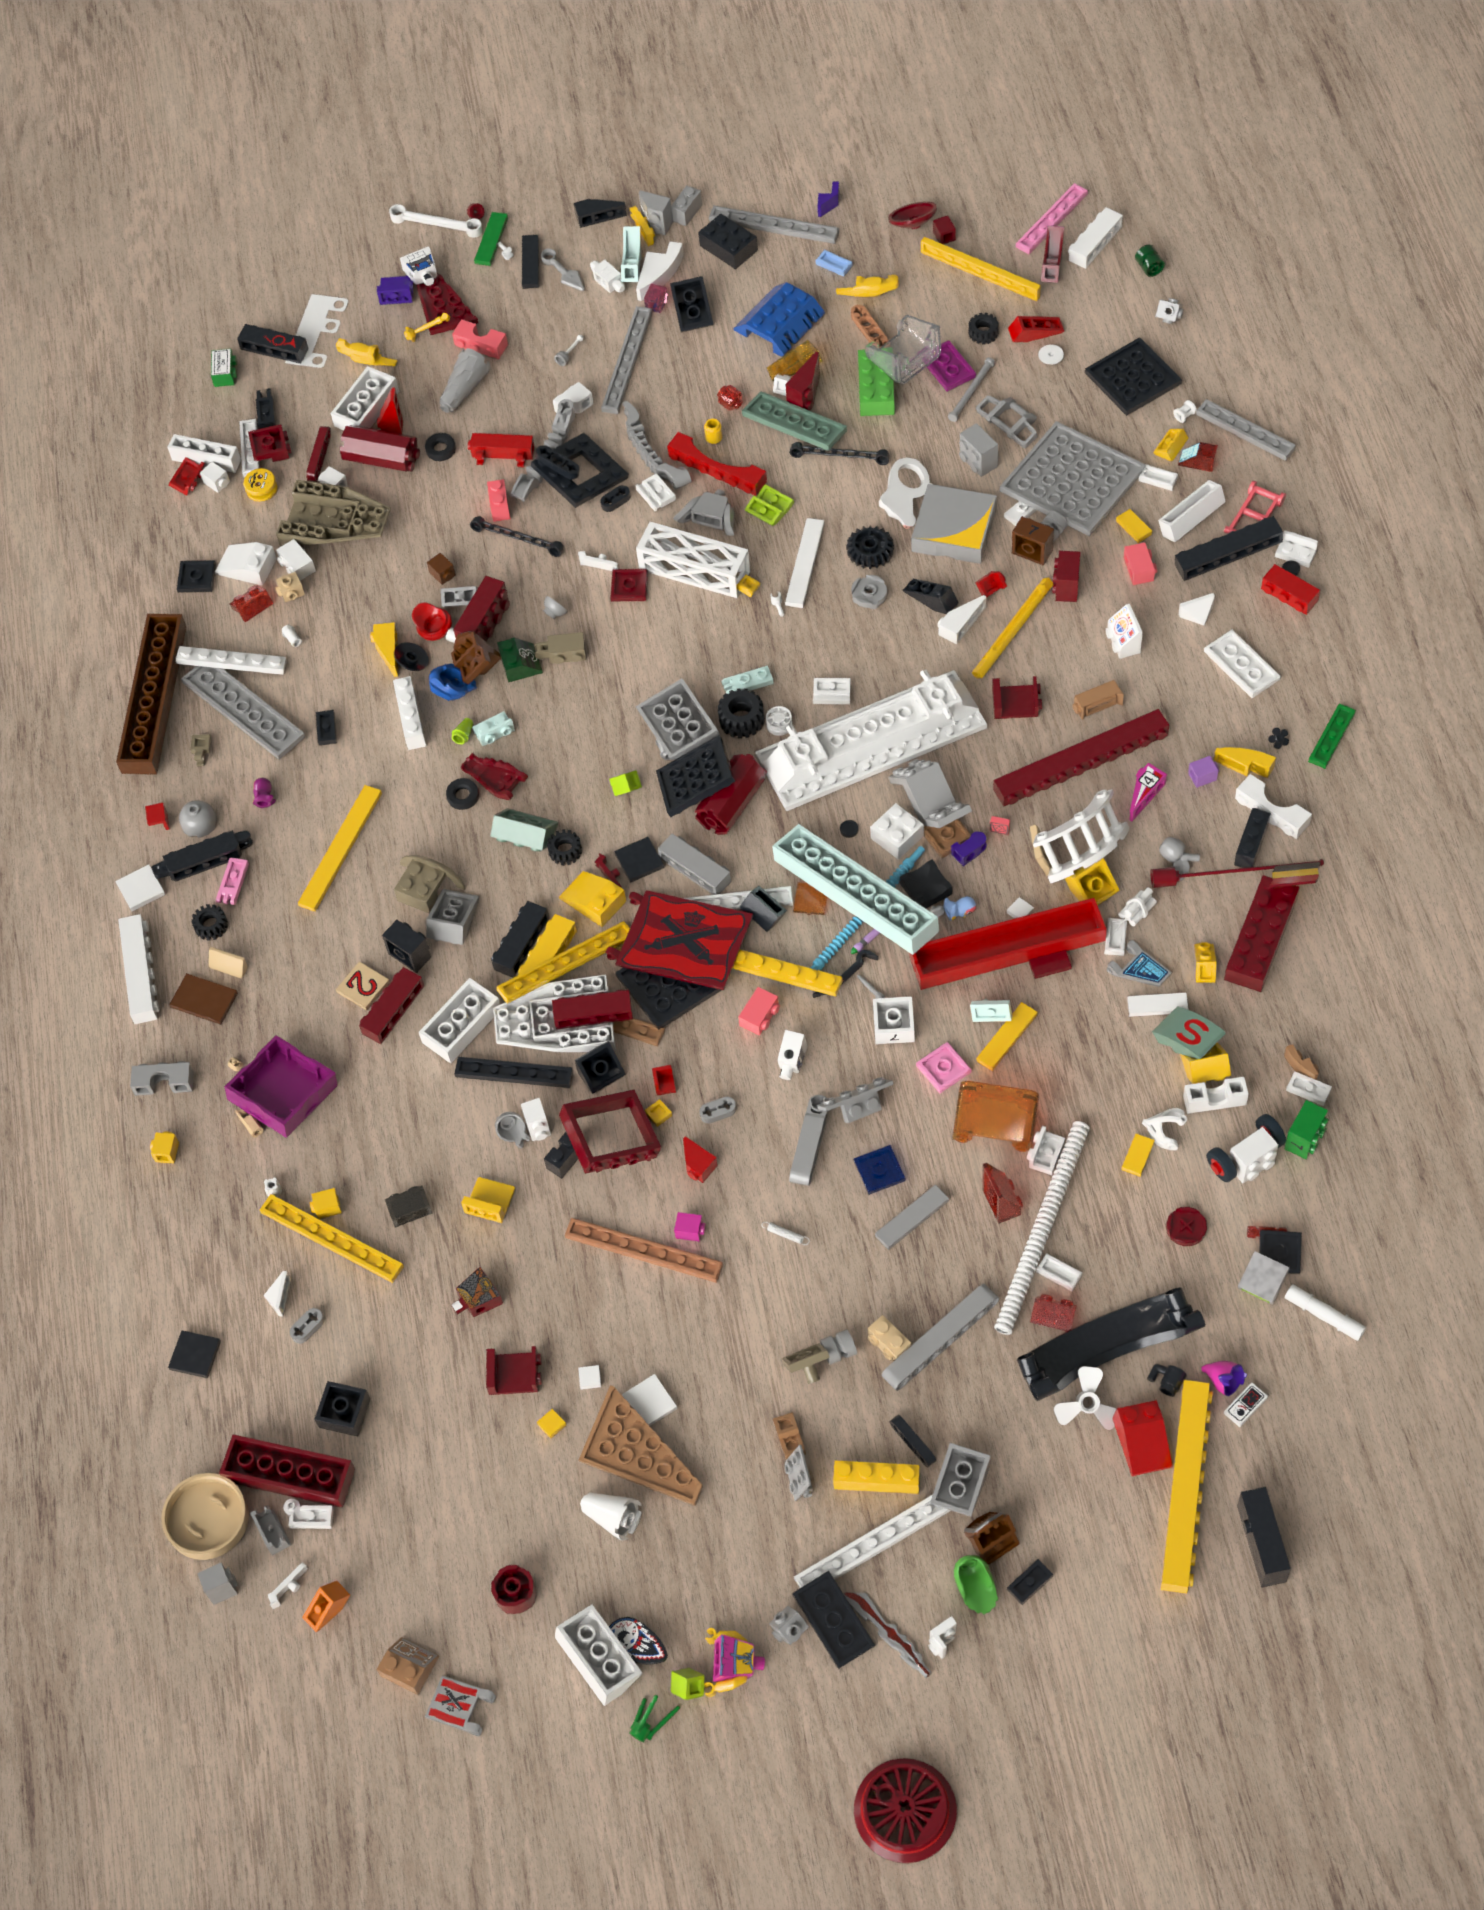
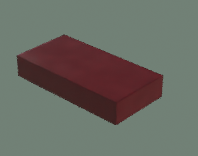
[1029,950,1072,979]

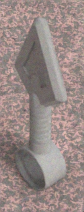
[541,248,584,291]

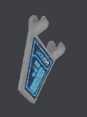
[1107,940,1172,987]

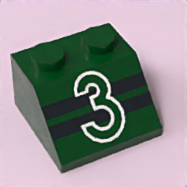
[497,638,543,683]

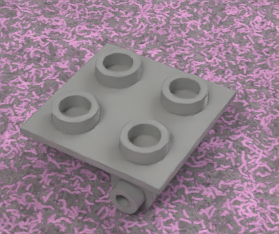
[784,1445,813,1501]

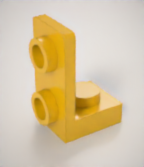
[1194,942,1216,983]

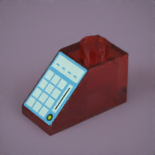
[1178,442,1218,472]

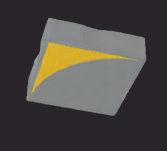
[911,484,997,564]

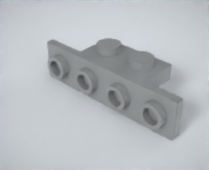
[817,1077,893,1123]

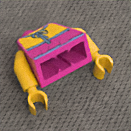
[704,1628,765,1697]

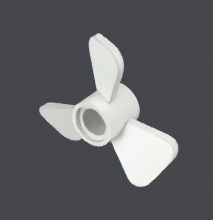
[1054,1366,1116,1430]

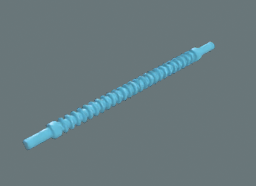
[811,846,925,970]

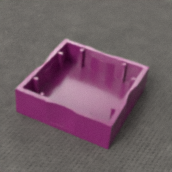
[224,1035,338,1138]

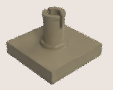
[781,1343,830,1384]

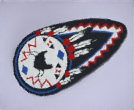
[609,1617,668,1665]

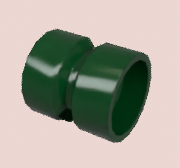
[1135,244,1165,277]

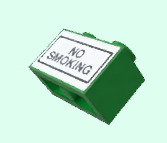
[211,349,237,387]

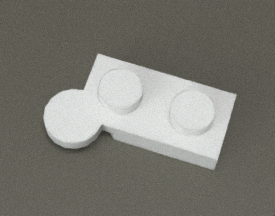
[283,1499,334,1529]

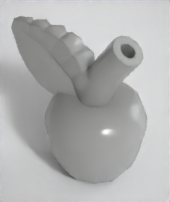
[1159,837,1200,881]

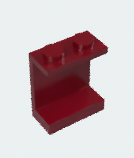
[992,676,1042,719]
[486,1346,542,1395]

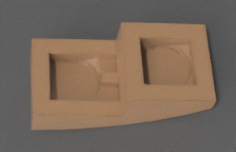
[773,1413,806,1460]

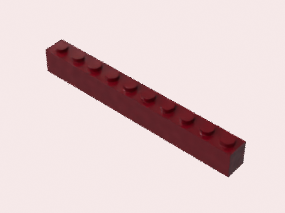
[993,709,1169,807]

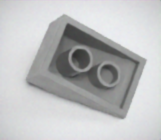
[426,889,479,945]
[930,1443,991,1517]

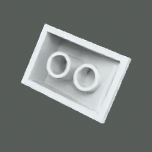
[215,542,277,586]

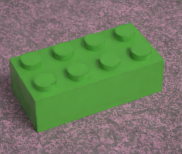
[858,348,895,416]

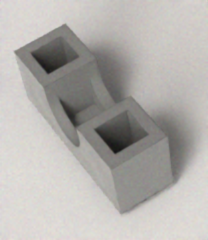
[130,1061,194,1096]

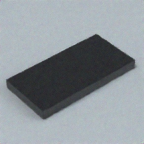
[792,1571,875,1670]

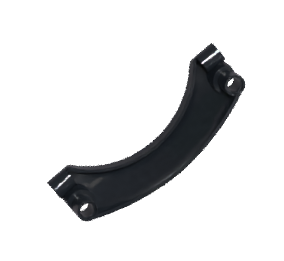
[1017,1287,1206,1401]

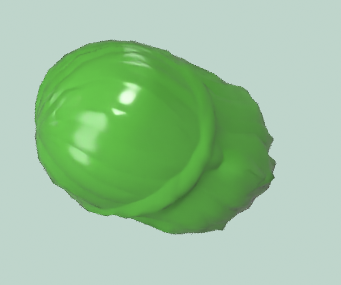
[953,1555,998,1615]

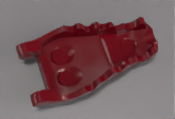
[461,753,528,800]

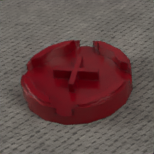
[1166,1207,1207,1247]

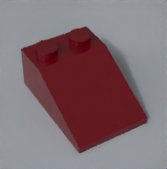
[785,352,820,411]

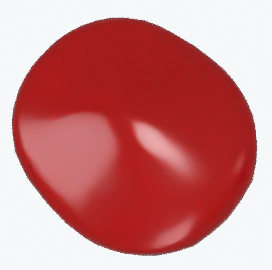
[412,602,452,641]

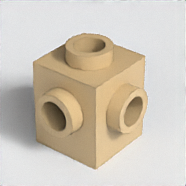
[275,572,305,602]

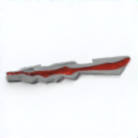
[843,1592,932,1678]

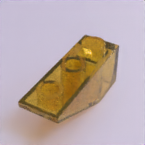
[767,340,823,381]

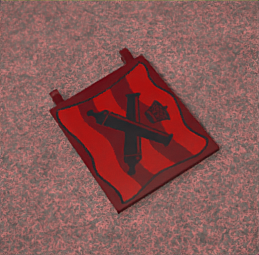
[606,890,753,990]

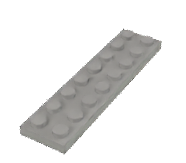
[181,666,305,760]

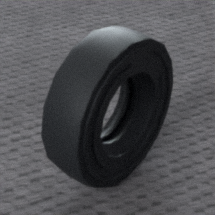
[425,433,456,461]
[446,778,479,810]

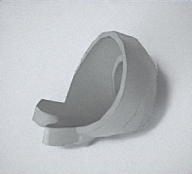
[495,1111,530,1148]

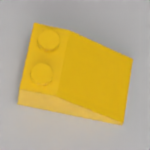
[559,871,626,927]

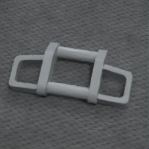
[976,396,1037,448]

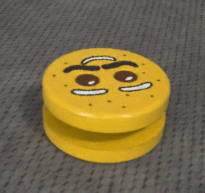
[243,468,277,502]

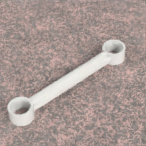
[389,204,483,238]

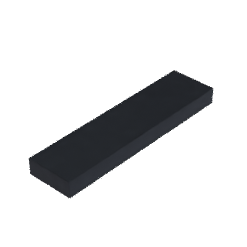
[522,234,539,289]

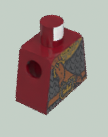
[451,1267,503,1317]

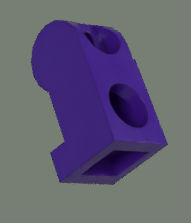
[951,831,986,867]

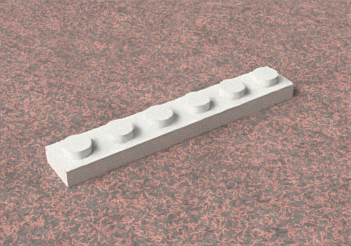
[176,646,286,675]

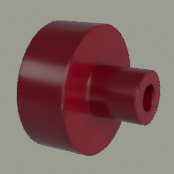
[467,203,484,220]

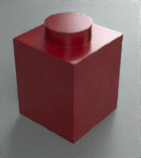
[933,215,956,245]

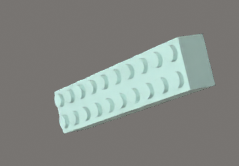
[772,824,939,955]

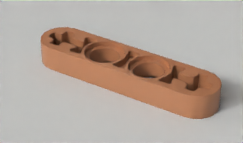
[851,305,890,349]

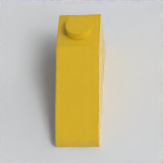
[370,622,398,677]

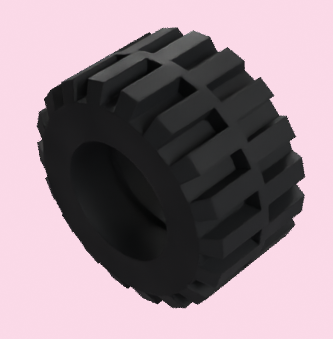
[718,688,765,739]

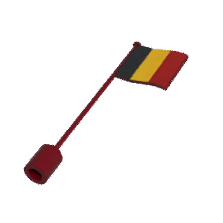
[1150,859,1324,888]

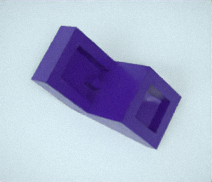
[817,181,840,217]

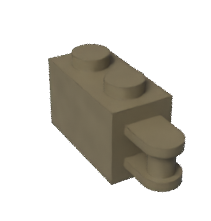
[534,632,586,664]

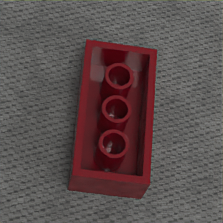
[453,576,510,642]

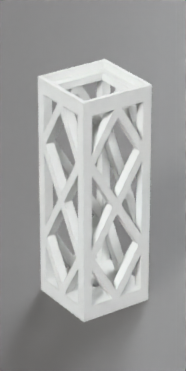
[636,522,750,598]

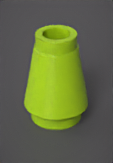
[451,718,474,745]

